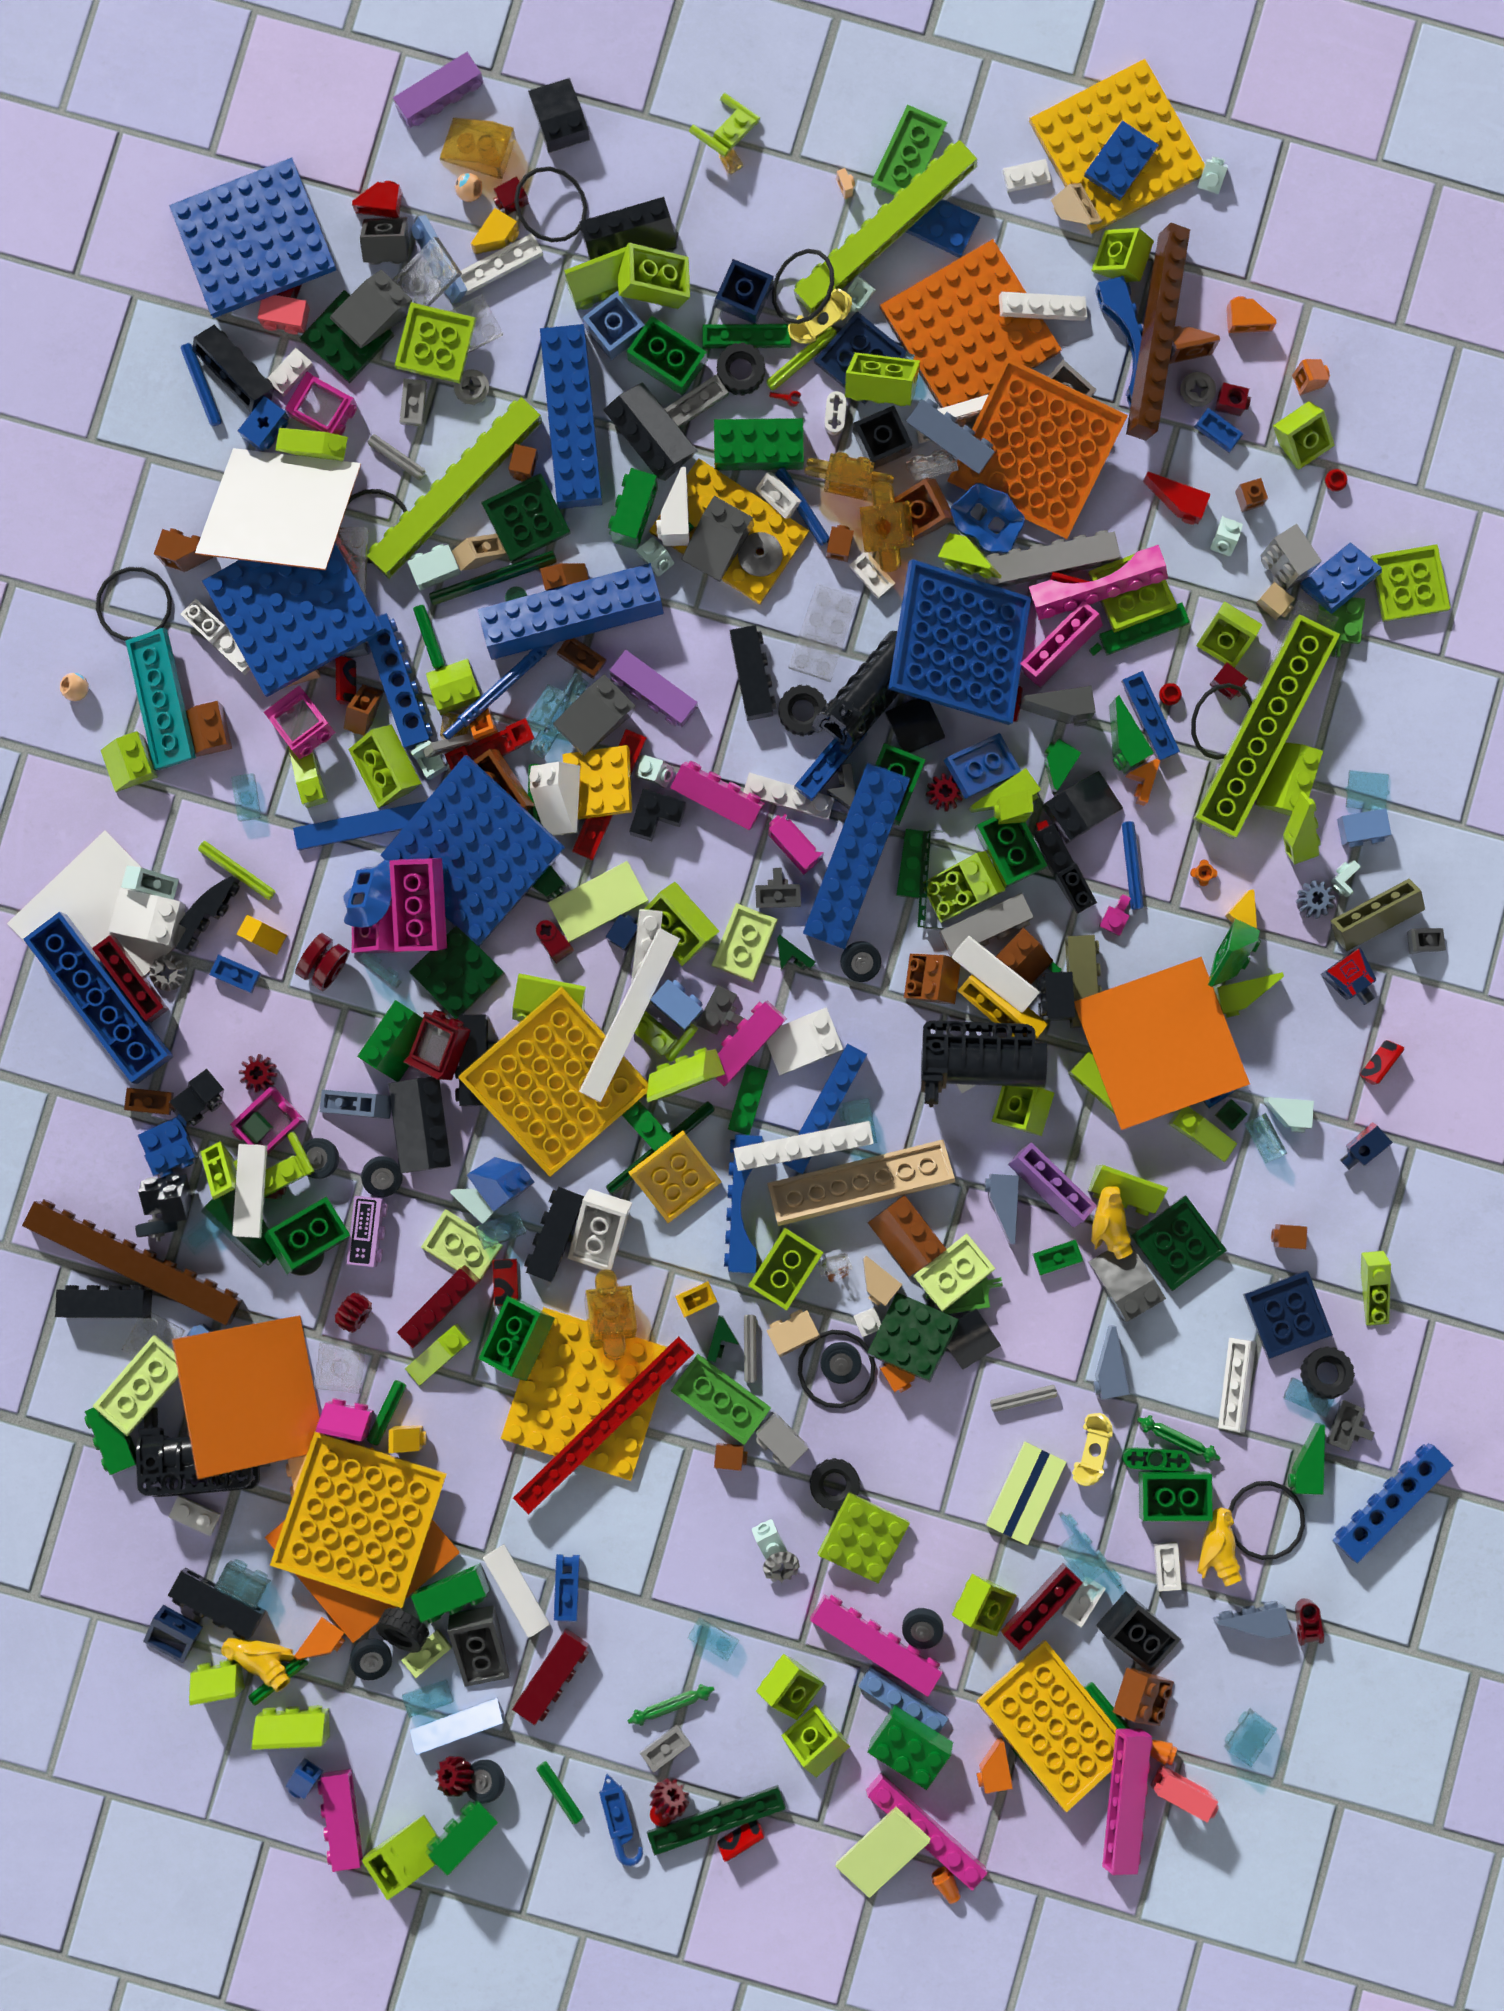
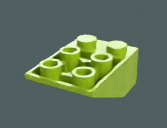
[923,851,1006,923]
[362,1815,439,1901]

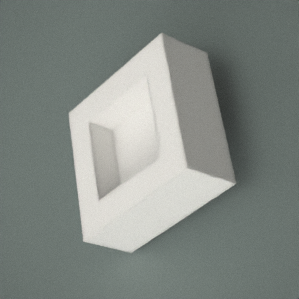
[853,1307,881,1337]

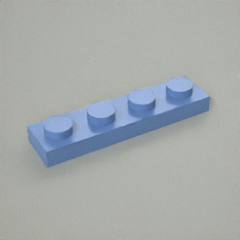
[411,215,467,304]
[858,1666,948,1733]

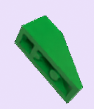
[1288,1423,1325,1495]

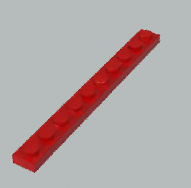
[513,1336,695,1515]

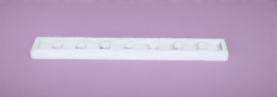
[579,928,680,1102]

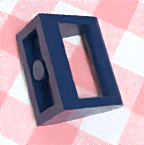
[143,1605,203,1664]

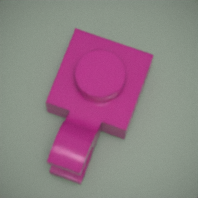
[1099,894,1131,936]

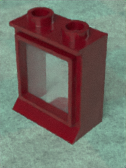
[403,1010,471,1080]

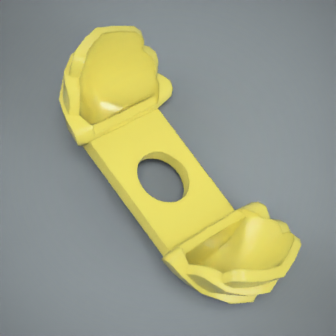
[788,288,852,344]
[1072,1413,1113,1486]

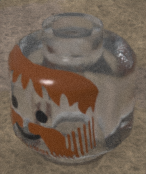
[817,1249,852,1282]

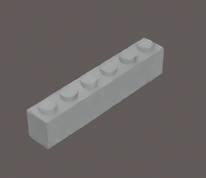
[985,530,1121,587]

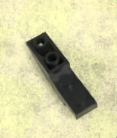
[1032,823,1097,914]
[176,876,240,954]

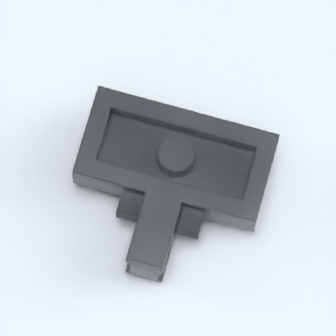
[755,868,801,908]
[697,984,744,1035]
[1326,1400,1375,1452]

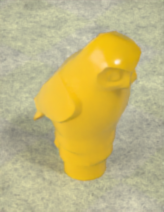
[1091,1186,1133,1259]
[1197,1507,1242,1587]
[221,1638,295,1692]

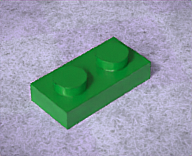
[1032,1239,1083,1275]

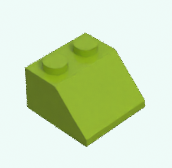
[1091,228,1154,282]
[1273,401,1335,470]
[1196,601,1262,668]
[426,659,481,715]
[100,731,158,792]
[991,1086,1055,1136]
[952,1574,1017,1637]
[756,1654,824,1720]
[189,1659,245,1705]
[781,1704,851,1778]

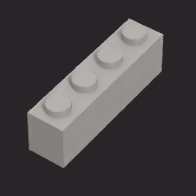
[939,893,1034,957]

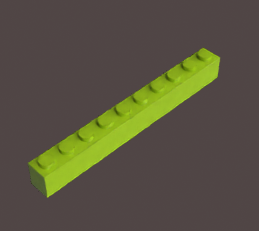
[794,139,977,314]
[367,397,542,579]

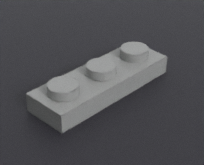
[665,375,729,428]

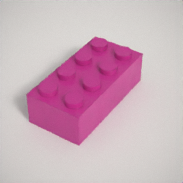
[389,858,447,952]

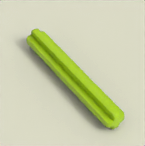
[766,327,837,391]
[198,841,276,900]

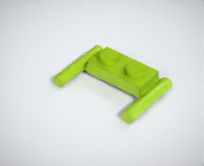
[689,93,760,157]
[634,1011,698,1062]
[233,1131,315,1197]

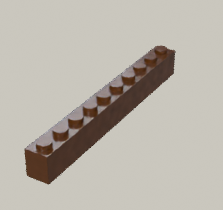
[1126,222,1190,441]
[22,1199,243,1325]

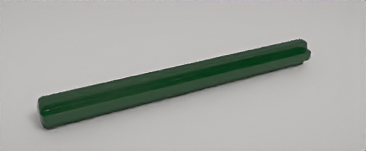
[429,551,557,605]
[606,1101,715,1195]

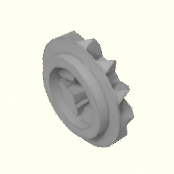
[454,369,490,405]
[1180,372,1216,408]
[149,955,186,991]
[763,1552,800,1583]

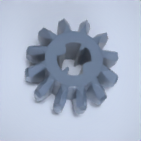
[1296,880,1335,919]

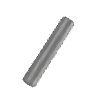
[368,434,426,480]
[744,1315,757,1383]
[990,1385,1057,1412]

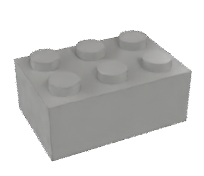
[1260,524,1322,591]

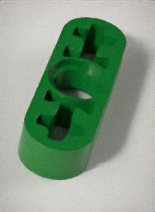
[1122,1447,1190,1471]

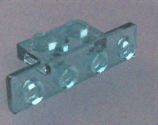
[527,673,588,758]
[1056,1511,1122,1589]

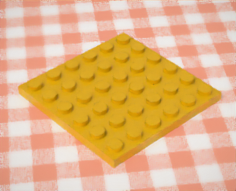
[1029,59,1205,234]
[459,986,648,1177]
[500,1307,667,1481]
[270,1431,447,1608]

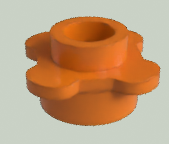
[1190,860,1218,887]

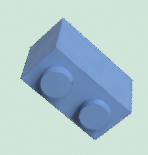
[1337,808,1392,848]

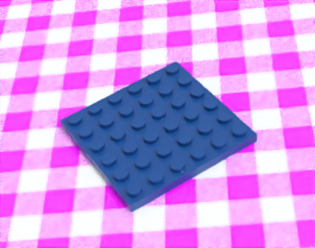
[169,157,337,319]
[202,542,385,697]
[888,559,1031,725]
[380,755,565,946]

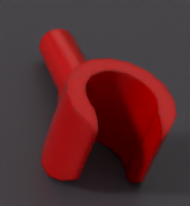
[769,391,801,407]

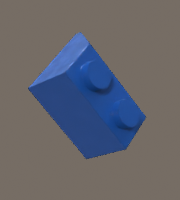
[467,1157,535,1212]

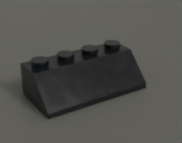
[579,197,677,260]
[603,382,698,481]
[388,1077,451,1174]

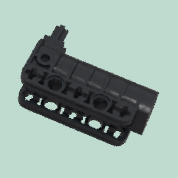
[811,631,900,755]
[921,1021,1047,1107]
[136,1407,271,1497]

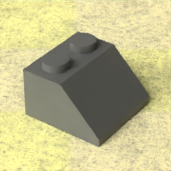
[360,217,409,265]

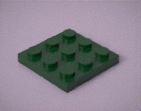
[300,290,394,384]
[481,473,571,563]
[409,926,505,1020]
[1130,1195,1227,1291]
[867,1292,960,1383]

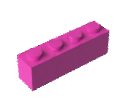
[1020,601,1103,688]
[670,761,765,830]
[715,1000,787,1087]
[318,1769,363,1872]

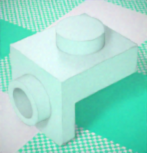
[1198,157,1228,194]
[846,276,876,312]
[1210,516,1243,556]
[636,537,674,577]
[411,741,448,780]
[634,755,674,788]
[1330,860,1361,897]
[752,1519,787,1559]

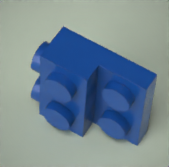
[137,1117,199,1178]

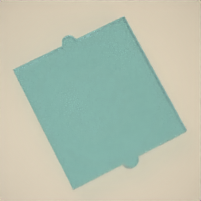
[1345,770,1390,810]

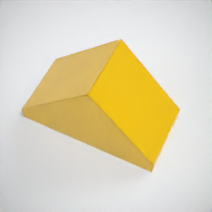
[1225,889,1257,929]
[236,915,287,955]
[675,1281,717,1318]

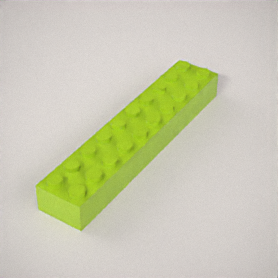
[1193,614,1340,839]

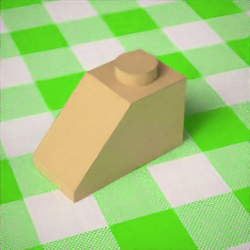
[1051,183,1102,225]
[452,534,507,571]
[863,1255,902,1306]

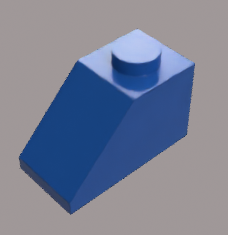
[285,1758,324,1799]

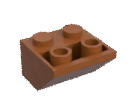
[154,528,213,572]
[904,954,961,1004]
[1113,1667,1174,1726]

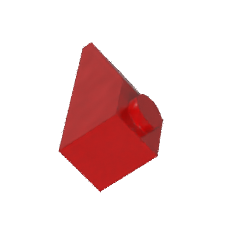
[1143,471,1210,525]

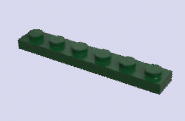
[647,1785,786,1856]

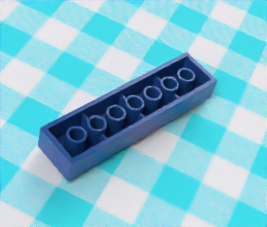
[540,324,603,509]
[477,563,664,660]
[802,762,910,950]
[23,911,174,1084]

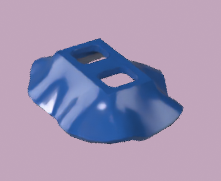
[951,483,1025,553]
[343,860,391,928]

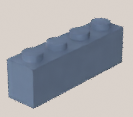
[906,398,995,475]

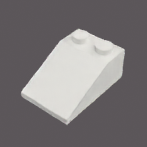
[656,467,690,547]
[529,762,580,836]
[108,888,186,948]
[766,1007,843,1076]
[568,1189,632,1273]

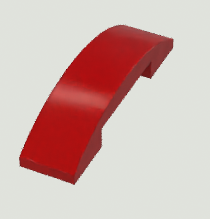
[444,718,535,771]

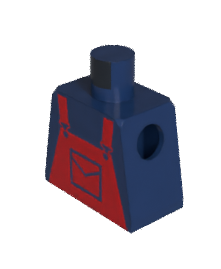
[1321,948,1376,1005]
[1340,1122,1393,1170]

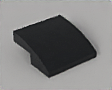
[885,698,945,753]
[947,1308,1001,1370]

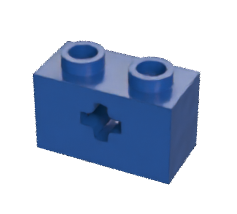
[238,396,290,452]

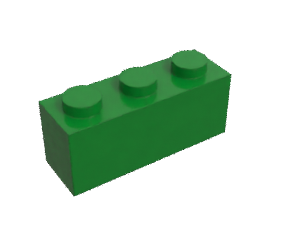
[84,1407,136,1475]

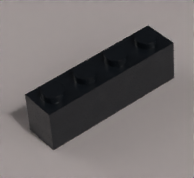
[192,324,274,412]
[730,625,777,721]
[455,1014,488,1107]
[524,1187,585,1282]
[55,1285,152,1318]
[168,1568,266,1639]

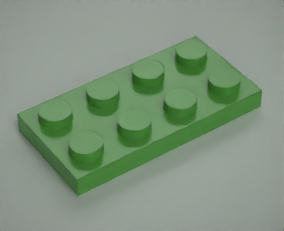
[871,104,947,196]
[671,1353,771,1445]

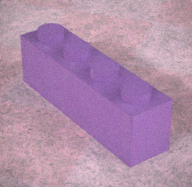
[393,52,484,128]
[609,649,698,727]
[1008,1142,1097,1228]

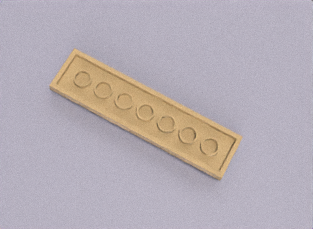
[767,1140,955,1226]

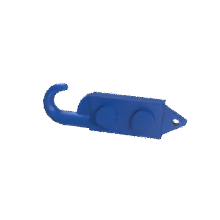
[599,1773,643,1866]

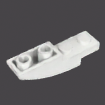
[180,599,251,675]

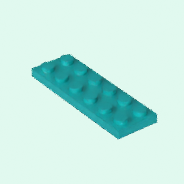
[125,628,196,770]

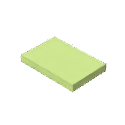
[711,903,778,982]
[421,1209,503,1284]
[913,1233,995,1312]

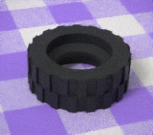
[716,342,765,396]
[778,685,827,736]
[1300,1346,1355,1400]
[809,1458,860,1511]
[376,1608,430,1653]

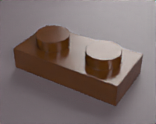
[557,638,607,679]
[124,1088,174,1115]

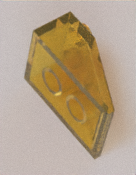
[440,118,516,179]

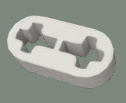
[824,391,846,436]

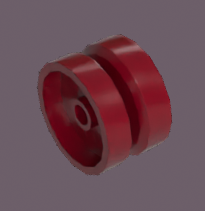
[295,933,350,991]

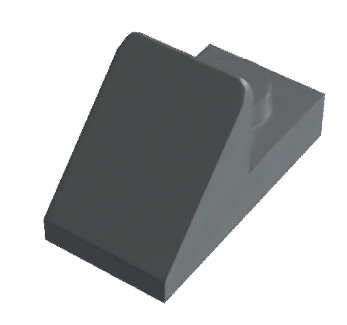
[827,764,855,809]
[1407,928,1446,954]

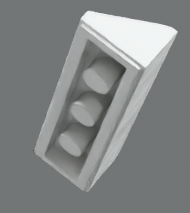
[916,394,989,443]
[952,936,1040,1013]
[232,1144,267,1238]
[1218,1338,1256,1433]
[483,1544,550,1638]

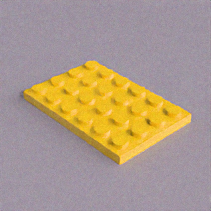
[649,458,809,605]
[976,1640,1117,1813]

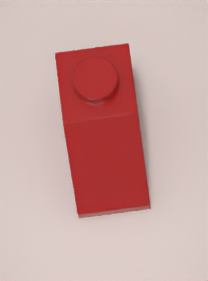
[352,181,402,218]

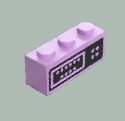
[346,1196,388,1267]

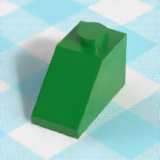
[1044,739,1081,794]

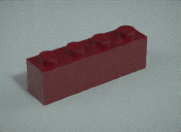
[92,935,169,1023]
[397,1265,481,1348]
[1001,1563,1083,1651]
[512,1628,589,1726]

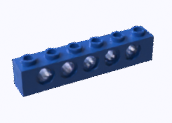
[368,613,434,751]
[1332,1443,1454,1563]

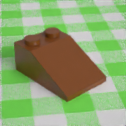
[871,478,954,552]

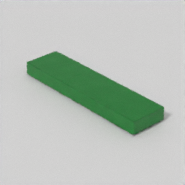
[703,324,791,349]
[1098,602,1190,656]

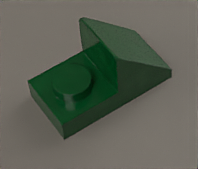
[777,935,816,971]
[707,1315,739,1363]

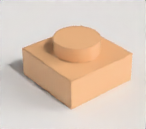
[836,168,855,200]

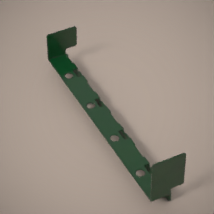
[917,830,945,930]

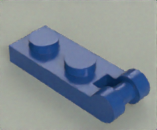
[554,1554,580,1621]

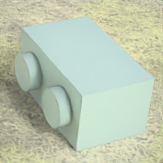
[407,544,461,591]

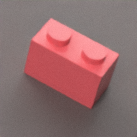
[257,295,310,335]

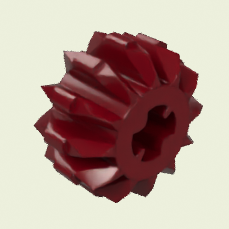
[926,773,963,812]
[239,1054,278,1093]
[335,1292,372,1333]
[435,1756,474,1797]
[650,1778,690,1821]

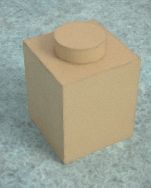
[1256,582,1295,620]

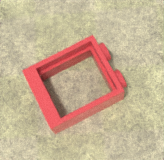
[1150,1764,1218,1823]

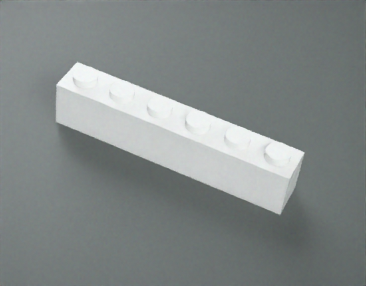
[733,1121,874,1171]

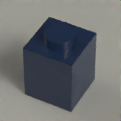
[606,914,638,951]

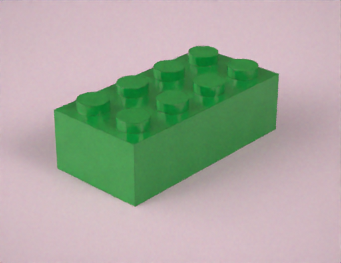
[714,418,804,471]

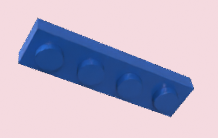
[1121,671,1180,761]
[794,733,867,802]

